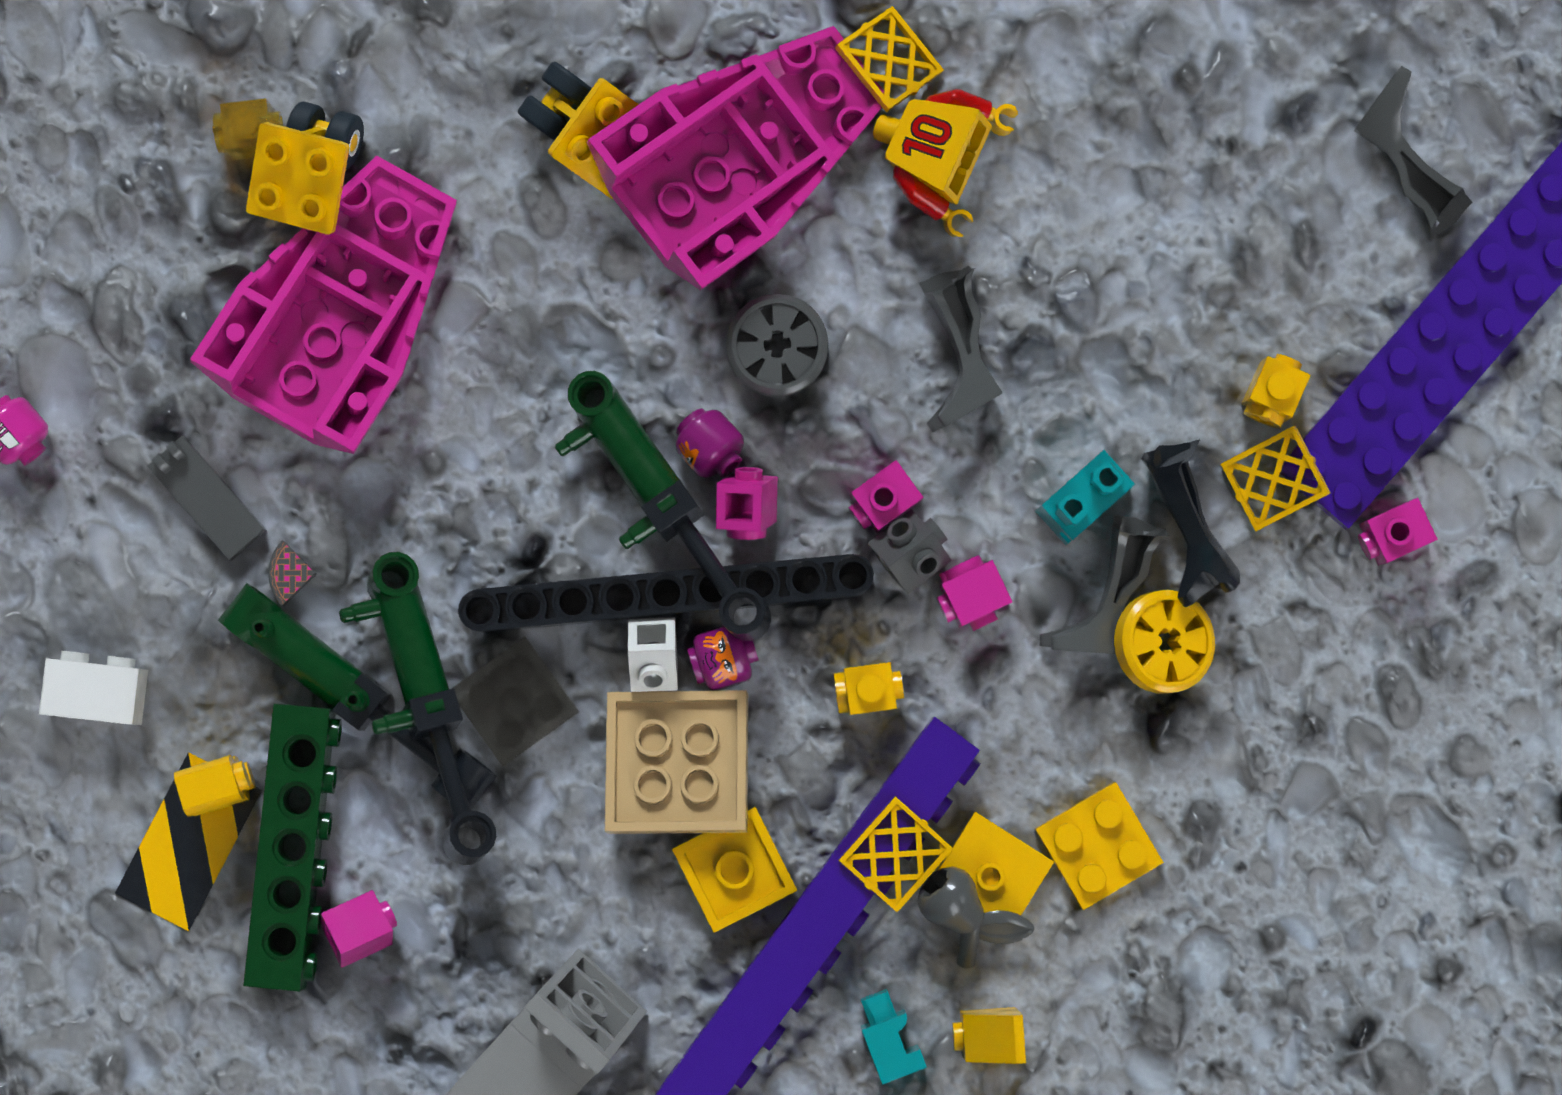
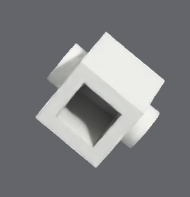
[628,617,678,692]

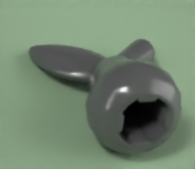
[917,866,1034,969]

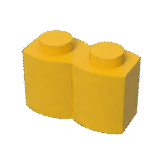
[174,755,256,817]

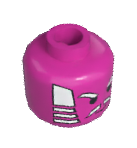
[0,395,48,466]

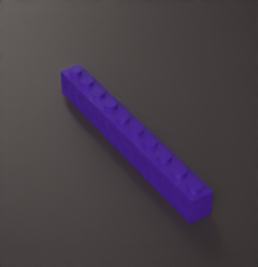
[655,717,981,1095]

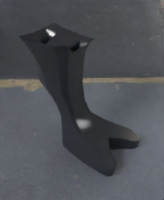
[1141,439,1240,607]

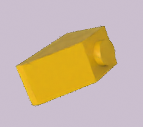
[952,1007,1026,1064]

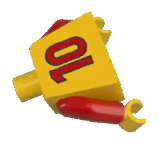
[873,89,1018,237]

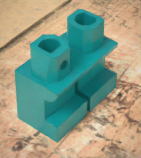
[1035,450,1135,545]
[861,989,927,1085]

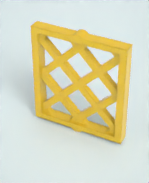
[835,6,944,113]
[1220,425,1331,532]
[839,796,954,912]

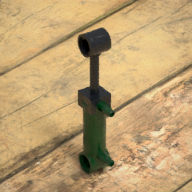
[555,371,771,641]
[339,552,497,865]
[218,583,497,809]

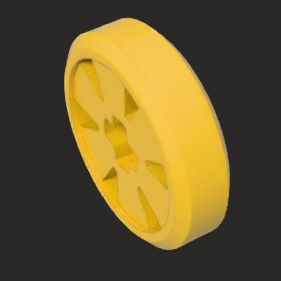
[1114,590,1215,694]

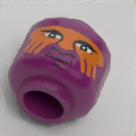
[676,408,744,478]
[687,626,759,691]

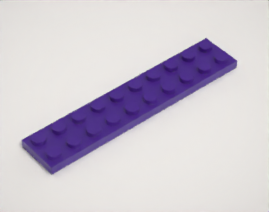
[1280,141,1562,530]

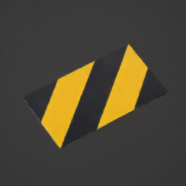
[115,752,262,931]

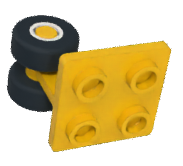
[518,61,639,199]
[246,101,364,235]

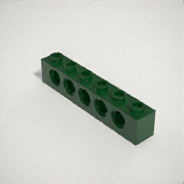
[243,703,342,992]

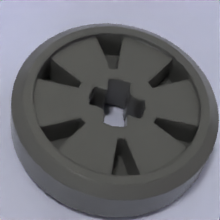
[726,294,828,397]

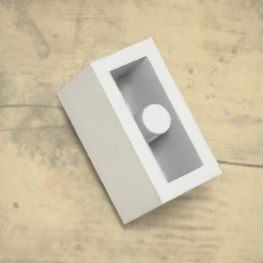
[39,651,148,725]

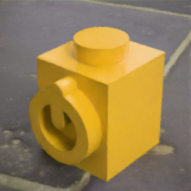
[1241,354,1311,429]
[833,662,904,715]

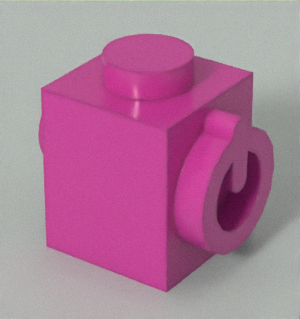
[716,467,778,540]
[936,555,1013,631]

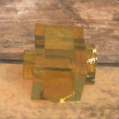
[212,98,284,160]

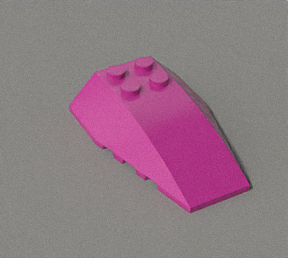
[587,26,883,291]
[190,156,457,454]

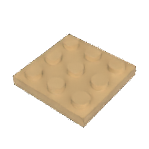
[605,690,748,834]

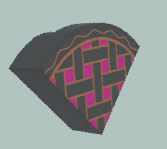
[268,540,317,606]

